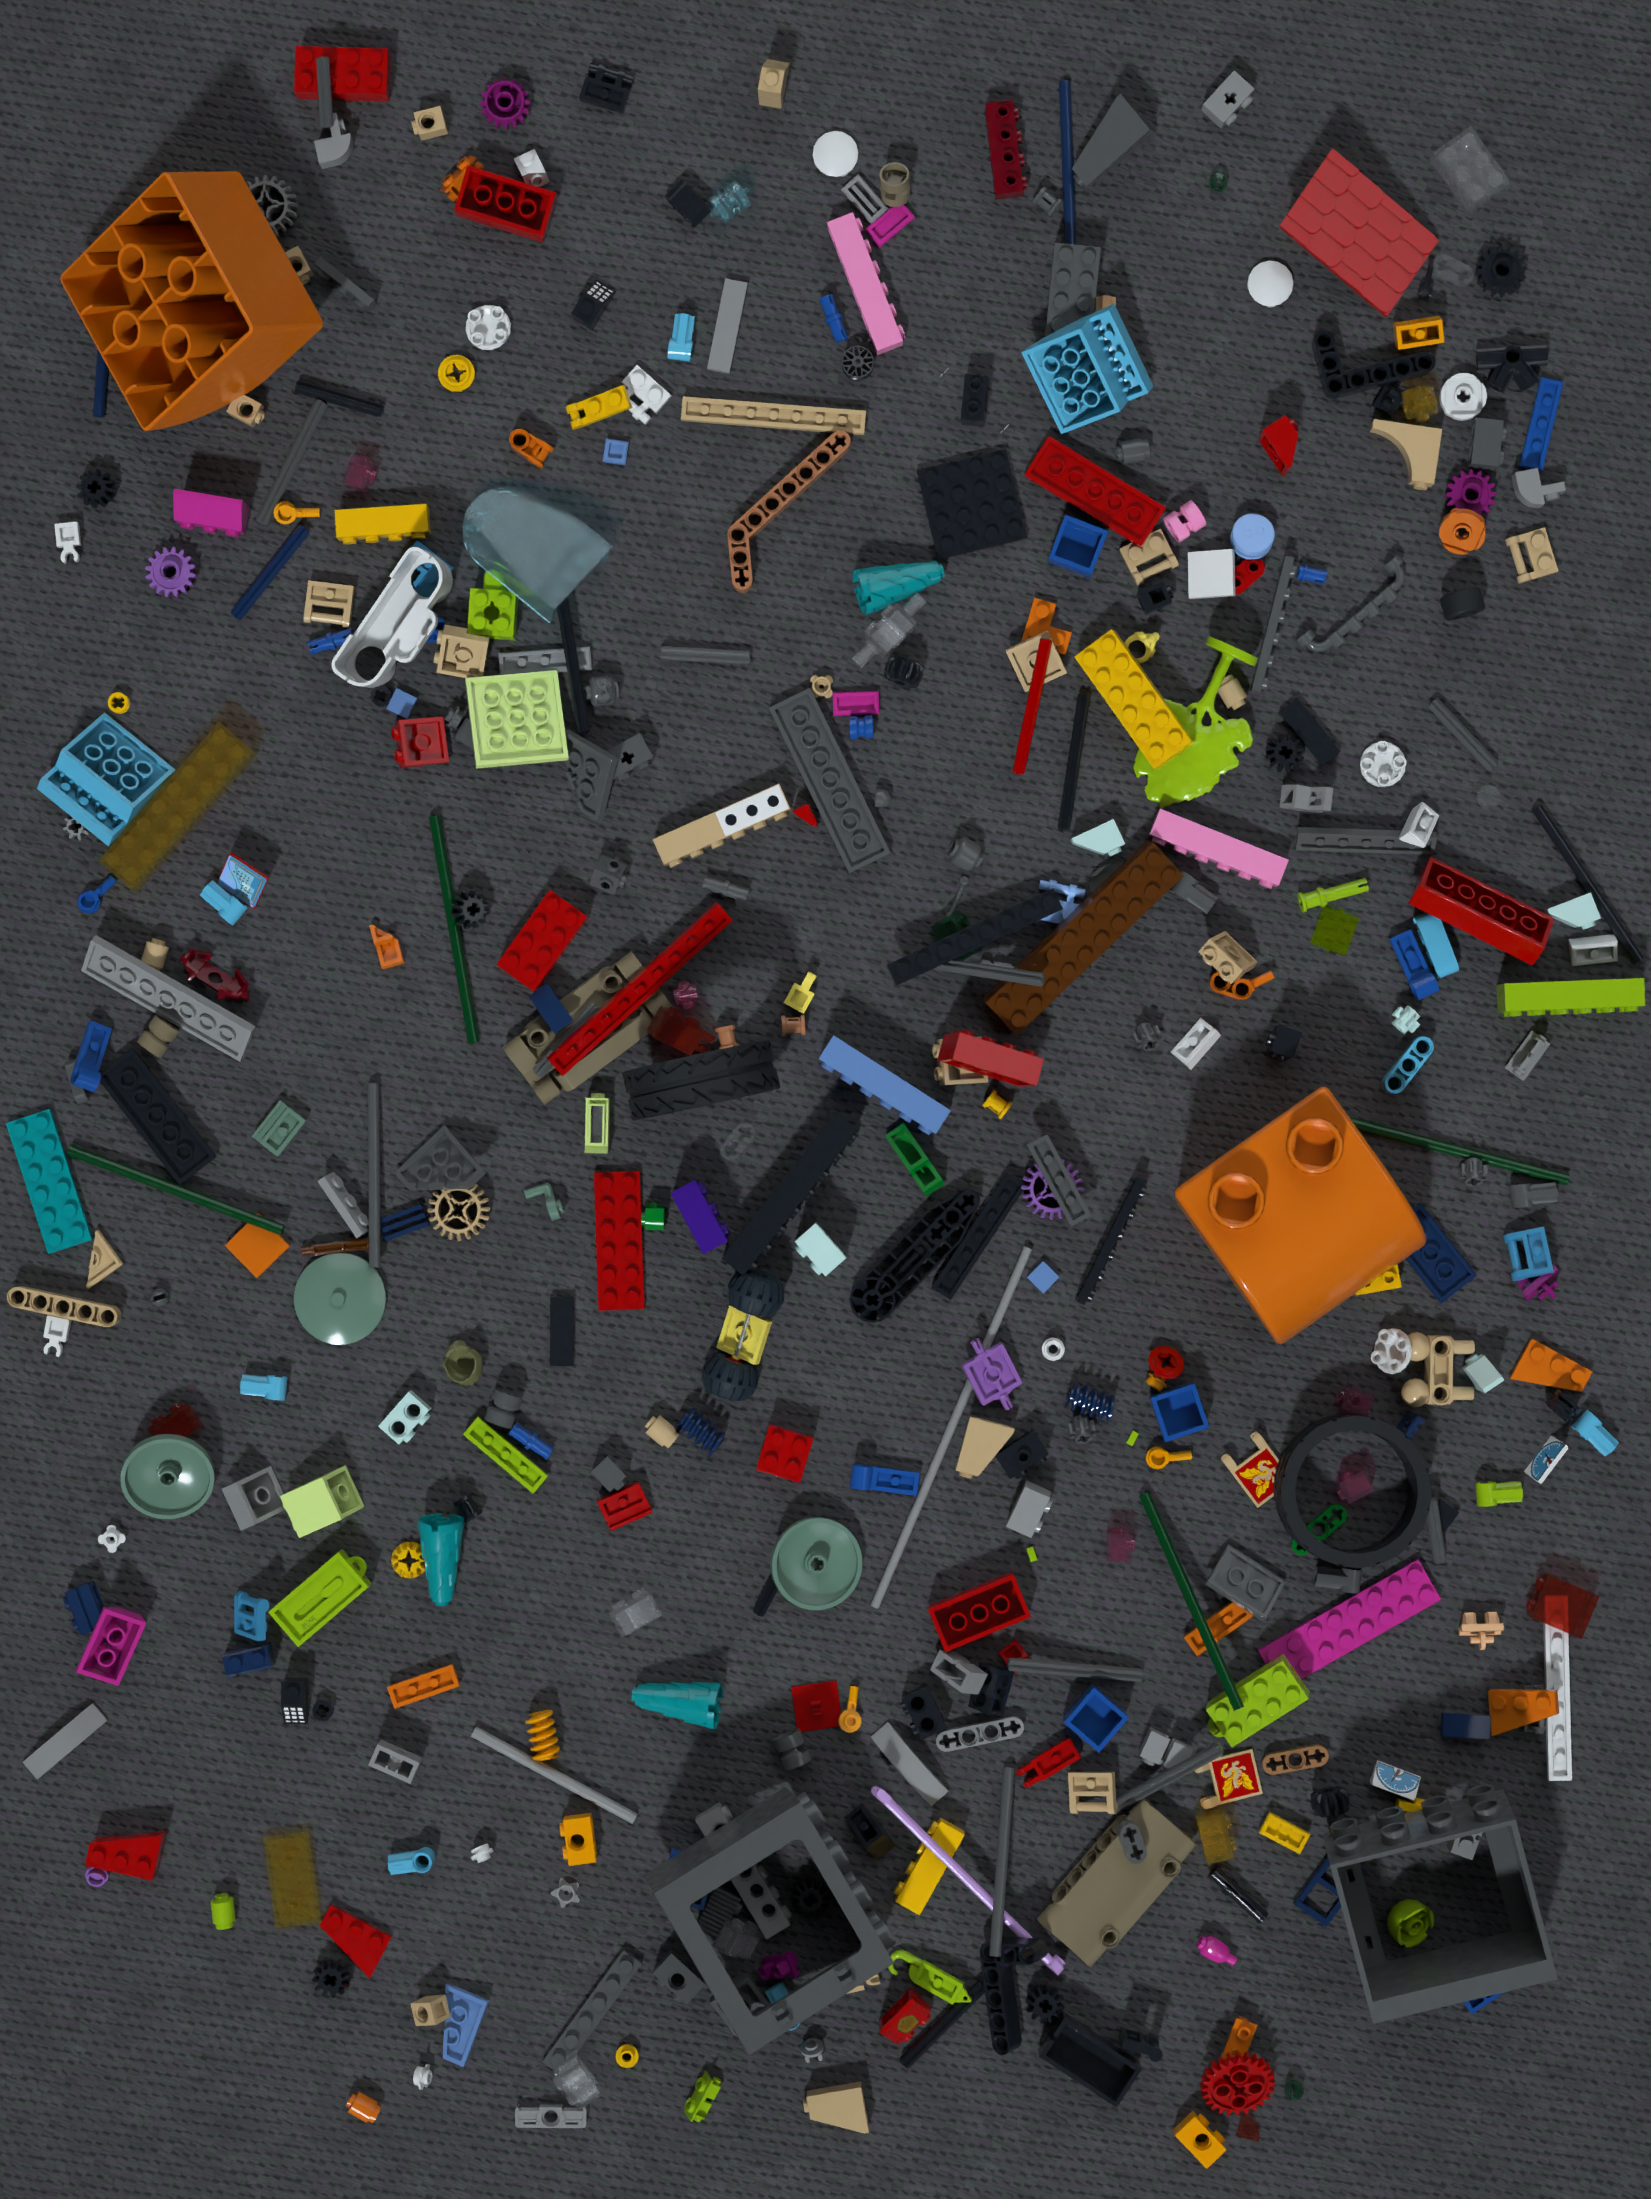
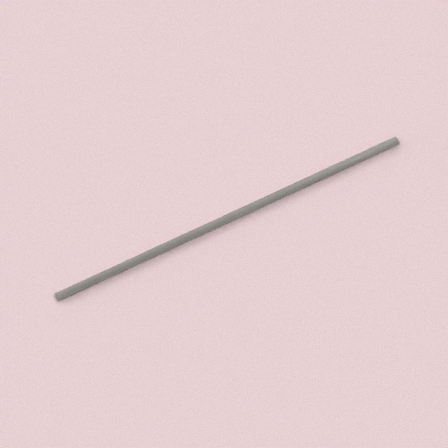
[871,1246,1032,1609]

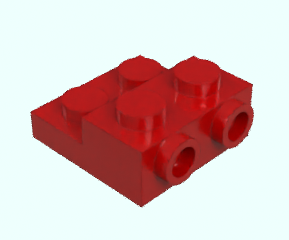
[391,716,449,768]

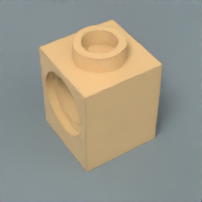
[411,106,448,141]
[285,246,313,285]
[226,395,265,428]
[411,1995,451,2026]

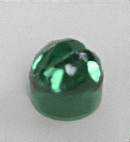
[1209,171,1228,192]
[1284,2080,1304,2100]

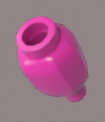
[1196,1935,1237,1966]

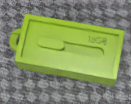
[268,1549,372,1647]
[1206,1653,1310,1747]

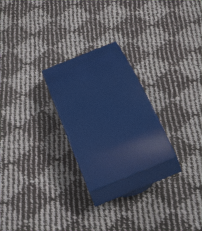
[529,983,574,1034]
[1440,1712,1491,1739]

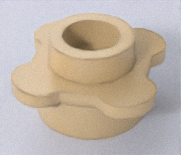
[810,675,833,698]

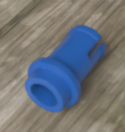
[1296,564,1327,585]

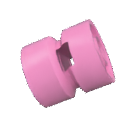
[1163,500,1207,543]

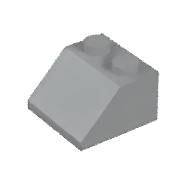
[222,1466,285,1530]

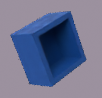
[1047,515,1108,578]
[1149,1382,1209,1442]
[1062,1683,1129,1753]

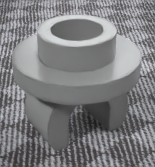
[800,2038,824,2063]

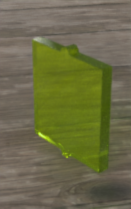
[1310,906,1359,956]

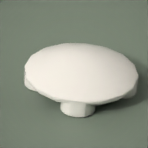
[813,131,858,177]
[1247,261,1293,307]
[466,305,511,350]
[1360,741,1406,787]
[1371,1328,1412,1374]

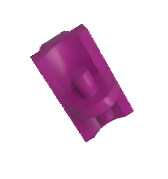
[1517,1264,1559,1301]
[758,1951,800,1981]

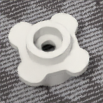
[98,1525,126,1553]
[413,2064,432,2090]

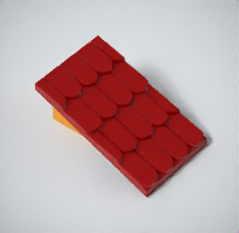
[1279,148,1439,318]

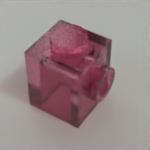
[343,455,378,493]
[1337,1385,1375,1417]
[1335,1469,1374,1504]
[1106,1527,1135,1562]

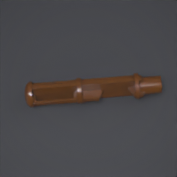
[301,1236,369,1257]

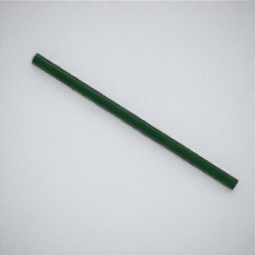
[429,815,479,1043]
[1349,1117,1570,1186]
[68,1145,285,1236]
[1139,1492,1244,1711]

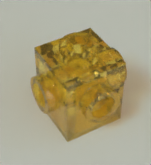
[1401,386,1438,423]

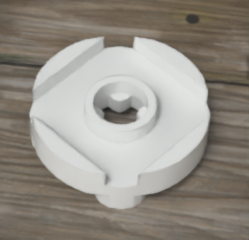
[1439,373,1487,421]

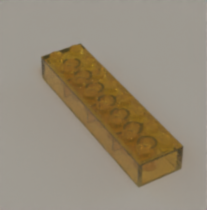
[98,722,258,892]

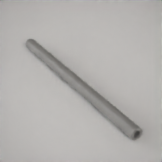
[471,1726,638,1824]

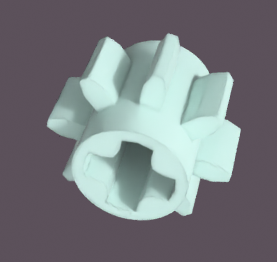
[1392,1005,1420,1034]

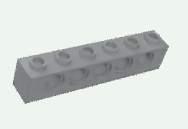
[695,1802,792,1939]

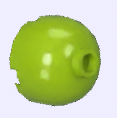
[1387,1899,1434,1947]

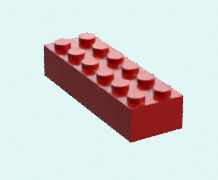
[1408,857,1554,966]

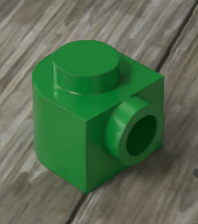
[641,1202,666,1231]

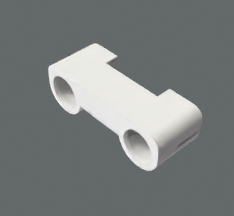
[332,547,453,688]

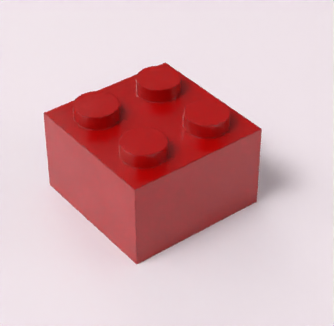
[756,1423,814,1483]

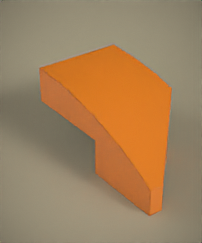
[369,925,405,969]

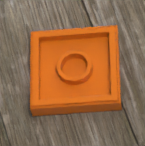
[225,1213,290,1278]

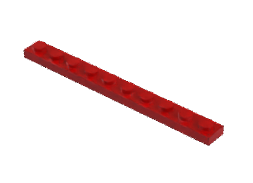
[546,902,733,1076]

